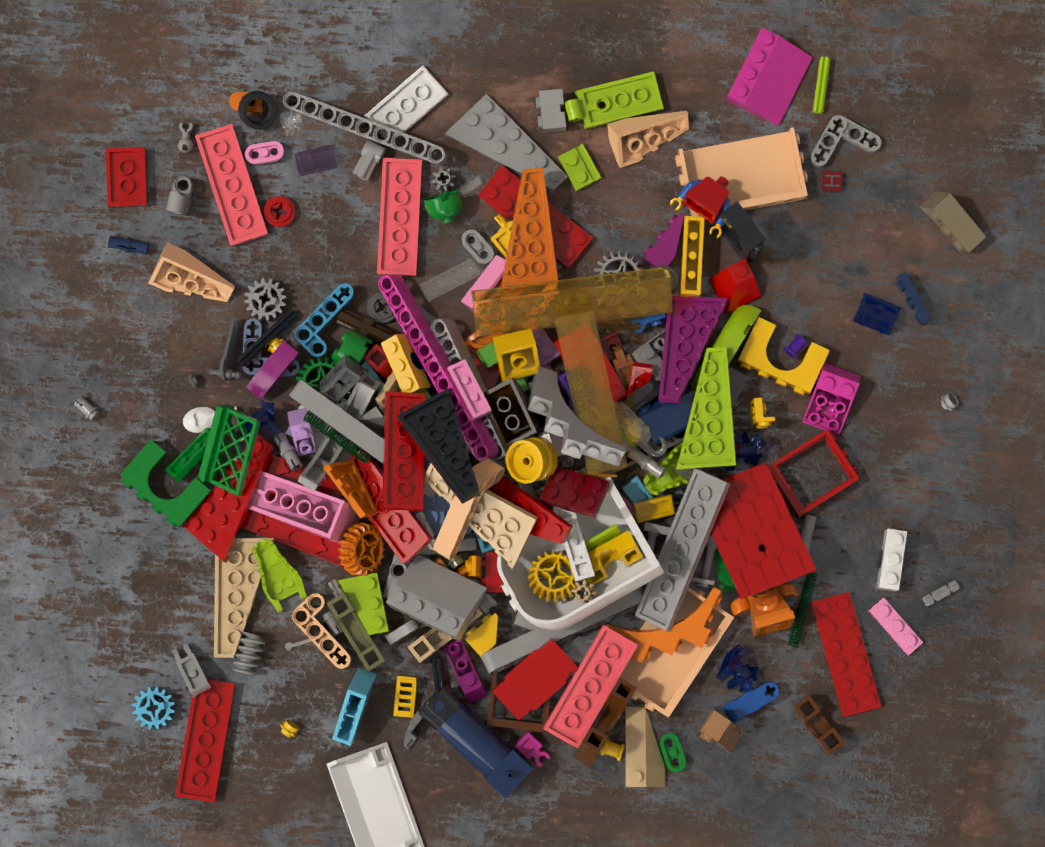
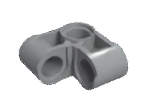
[166,176,194,216]

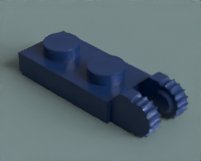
[896,272,930,325]

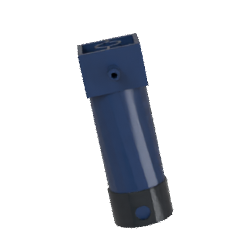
[418,685,533,799]

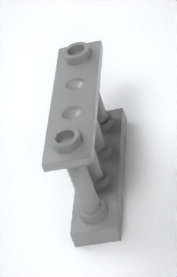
[644,521,717,588]

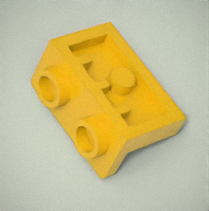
[749,398,776,429]

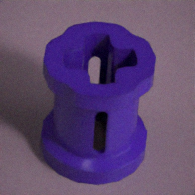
[783,334,809,360]

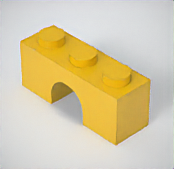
[381,334,431,393]
[587,531,643,584]

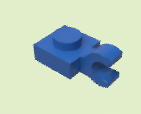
[631,310,666,334]

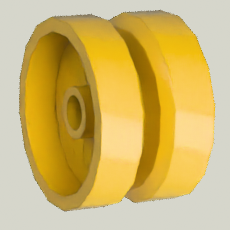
[506,437,558,484]

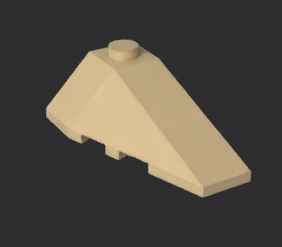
[625,707,665,787]

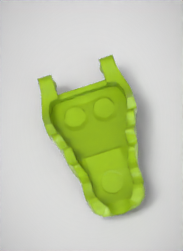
[643,442,708,495]
[252,539,308,613]

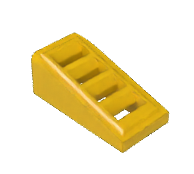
[393,676,417,718]

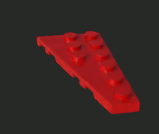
[183,434,274,563]
[487,475,573,544]

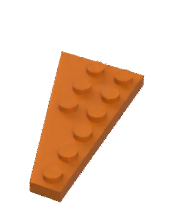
[500,167,559,292]

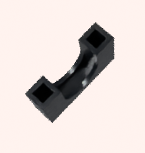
[718,201,766,263]

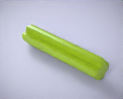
[813,56,831,114]

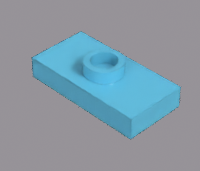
[621,476,653,503]

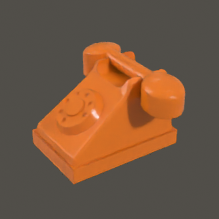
[730,583,799,638]

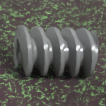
[231,632,266,675]

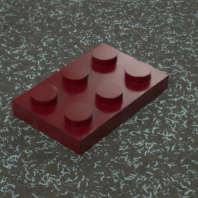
[539,467,610,519]

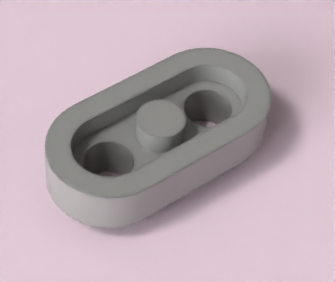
[462,230,494,265]

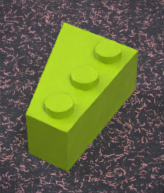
[338,573,389,636]

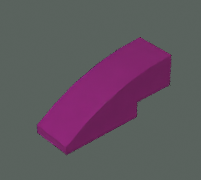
[246,340,299,400]

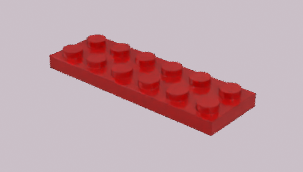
[478,165,593,269]
[382,391,426,511]
[349,448,433,564]
[810,592,881,717]
[175,679,235,803]

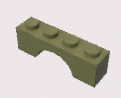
[326,592,385,671]

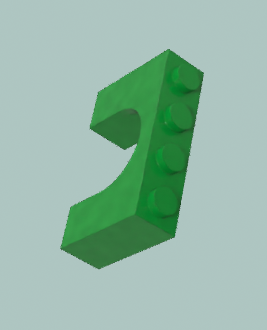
[120,440,211,528]

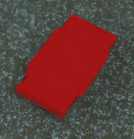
[492,638,579,721]

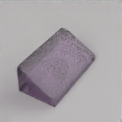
[294,144,337,176]

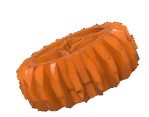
[338,522,386,576]

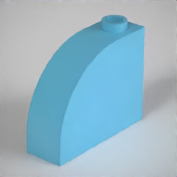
[332,668,377,746]

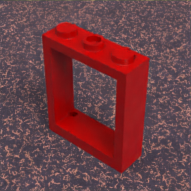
[768,429,859,518]

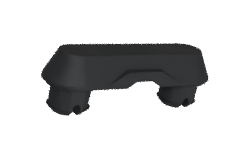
[615,380,660,421]

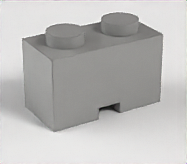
[535,89,566,133]

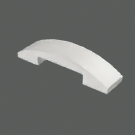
[552,506,595,582]

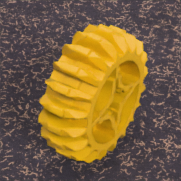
[528,550,581,603]

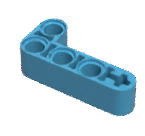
[295,283,355,359]

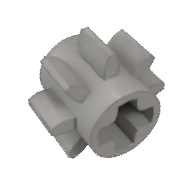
[431,167,455,192]

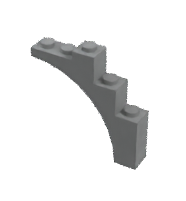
[528,366,626,466]
[298,373,382,491]

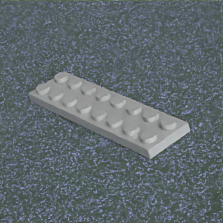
[635,468,730,632]

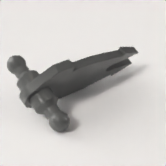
[208,318,242,380]

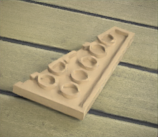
[424,463,538,569]
[214,538,275,658]

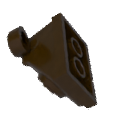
[483,377,546,449]

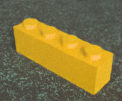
[680,216,704,297]

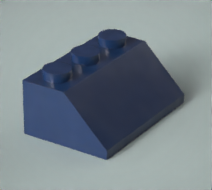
[636,384,695,445]

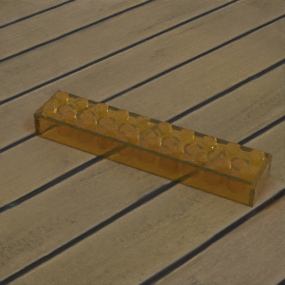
[471,267,673,337]

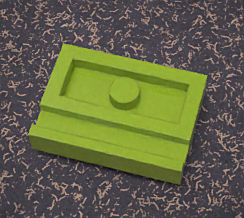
[558,144,601,192]

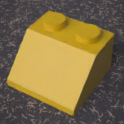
[493,328,540,382]

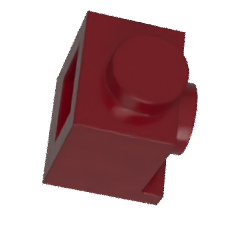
[598,331,626,364]

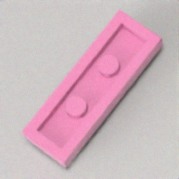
[447,359,492,421]
[868,598,923,656]

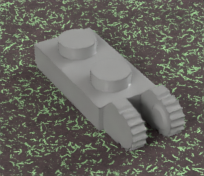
[172,643,211,697]

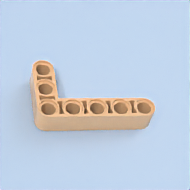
[433,458,505,560]

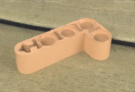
[292,594,352,669]

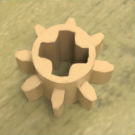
[571,579,598,604]

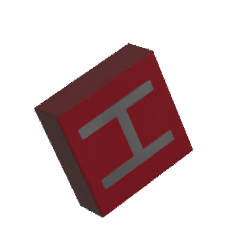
[822,171,842,192]

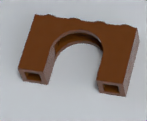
[573,677,637,767]

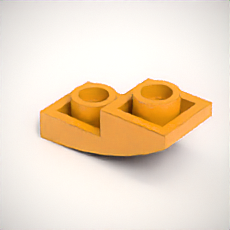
[465,556,482,578]

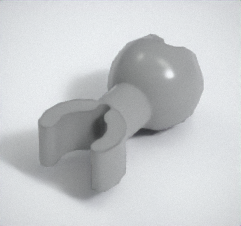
[178,123,193,153]

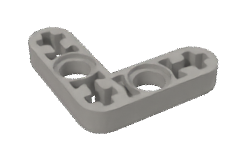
[810,115,881,168]

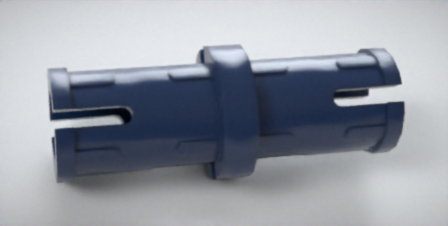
[108,235,149,255]

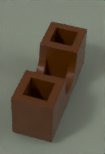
[791,695,845,755]

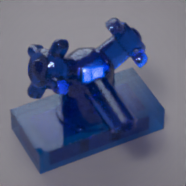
[239,400,281,434]
[725,429,767,471]
[716,644,759,693]

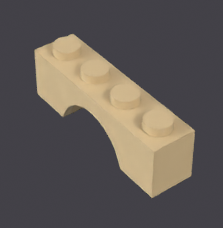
[408,608,483,664]

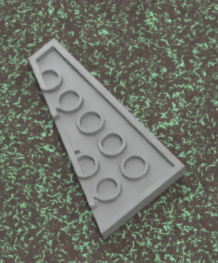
[445,94,568,191]

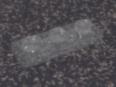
[419,258,480,303]

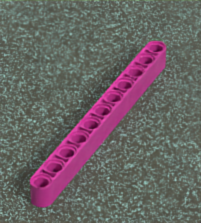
[378,274,499,461]

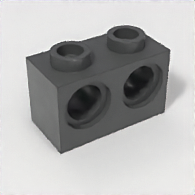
[320,355,361,404]

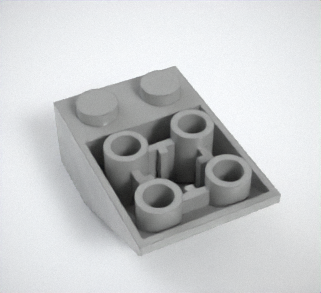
[630,329,666,383]

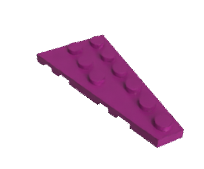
[659,296,728,403]

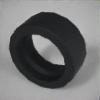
[238,91,277,130]

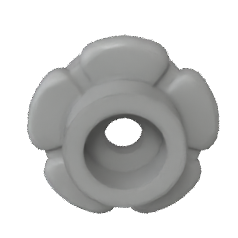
[941,392,959,411]

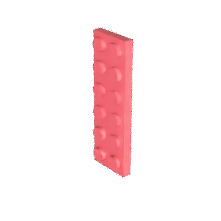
[195,124,268,247]
[377,158,422,277]
[543,624,638,748]

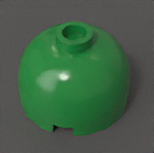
[423,190,463,223]

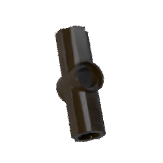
[336,308,396,345]

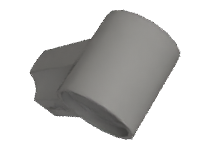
[353,139,386,182]

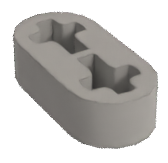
[385,619,419,645]

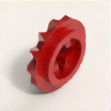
[264,196,295,227]

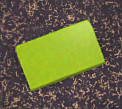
[585,524,622,552]

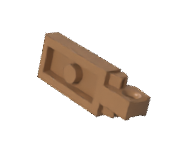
[613,345,634,393]

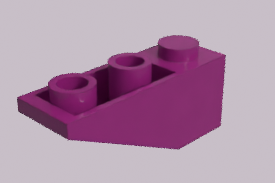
[643,213,684,275]
[443,640,487,704]

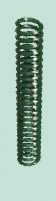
[303,411,371,463]
[788,572,818,648]

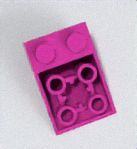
[802,363,861,435]

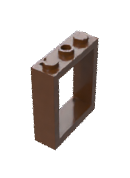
[487,672,551,733]

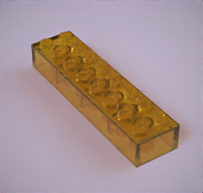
[554,310,628,475]

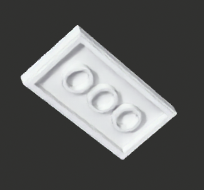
[364,66,449,139]

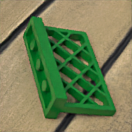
[198,404,261,496]

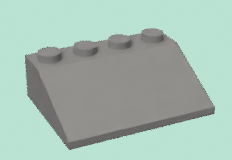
[386,554,487,642]

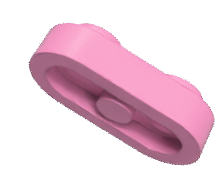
[245,141,284,165]

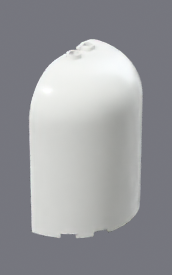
[497,477,664,630]

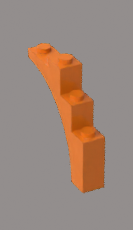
[607,585,723,663]

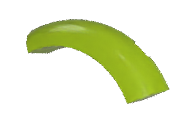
[690,305,762,393]

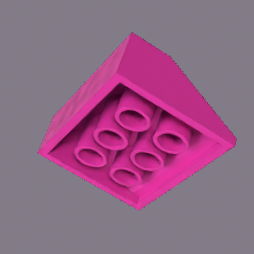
[726,27,813,126]

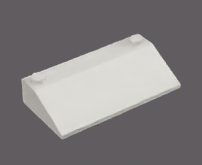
[327,742,424,847]

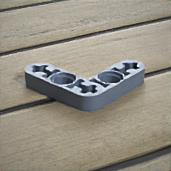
[243,318,300,377]

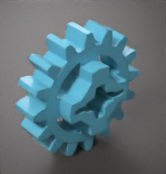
[132,687,175,730]

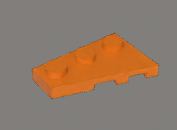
[323,460,378,518]

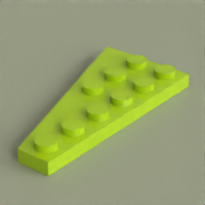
[676,347,736,470]

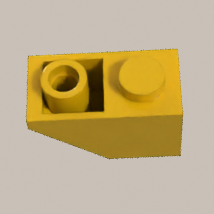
[465,613,498,657]

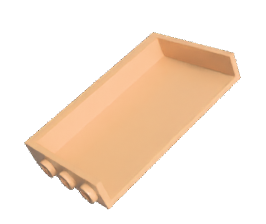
[675,128,808,217]
[616,587,734,718]

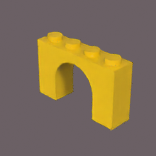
[737,317,830,396]

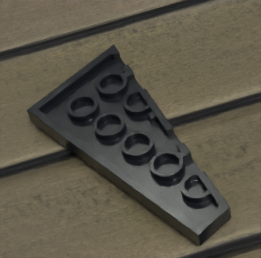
[398,388,480,504]

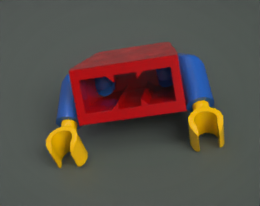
[670,176,731,238]

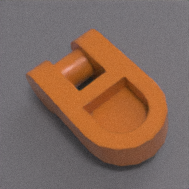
[229,92,264,114]

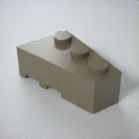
[920,191,986,253]

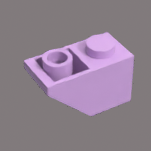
[287,408,317,456]

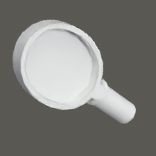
[183,406,237,433]

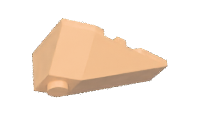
[607,111,689,168]
[148,242,235,302]

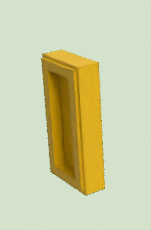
[632,494,675,523]

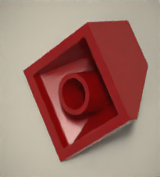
[708,259,761,314]

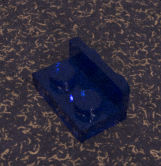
[853,293,901,335]

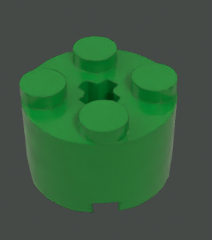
[331,330,374,367]

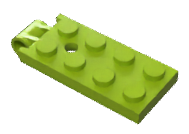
[564,72,664,129]

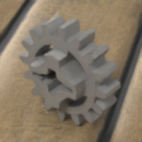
[244,278,287,322]

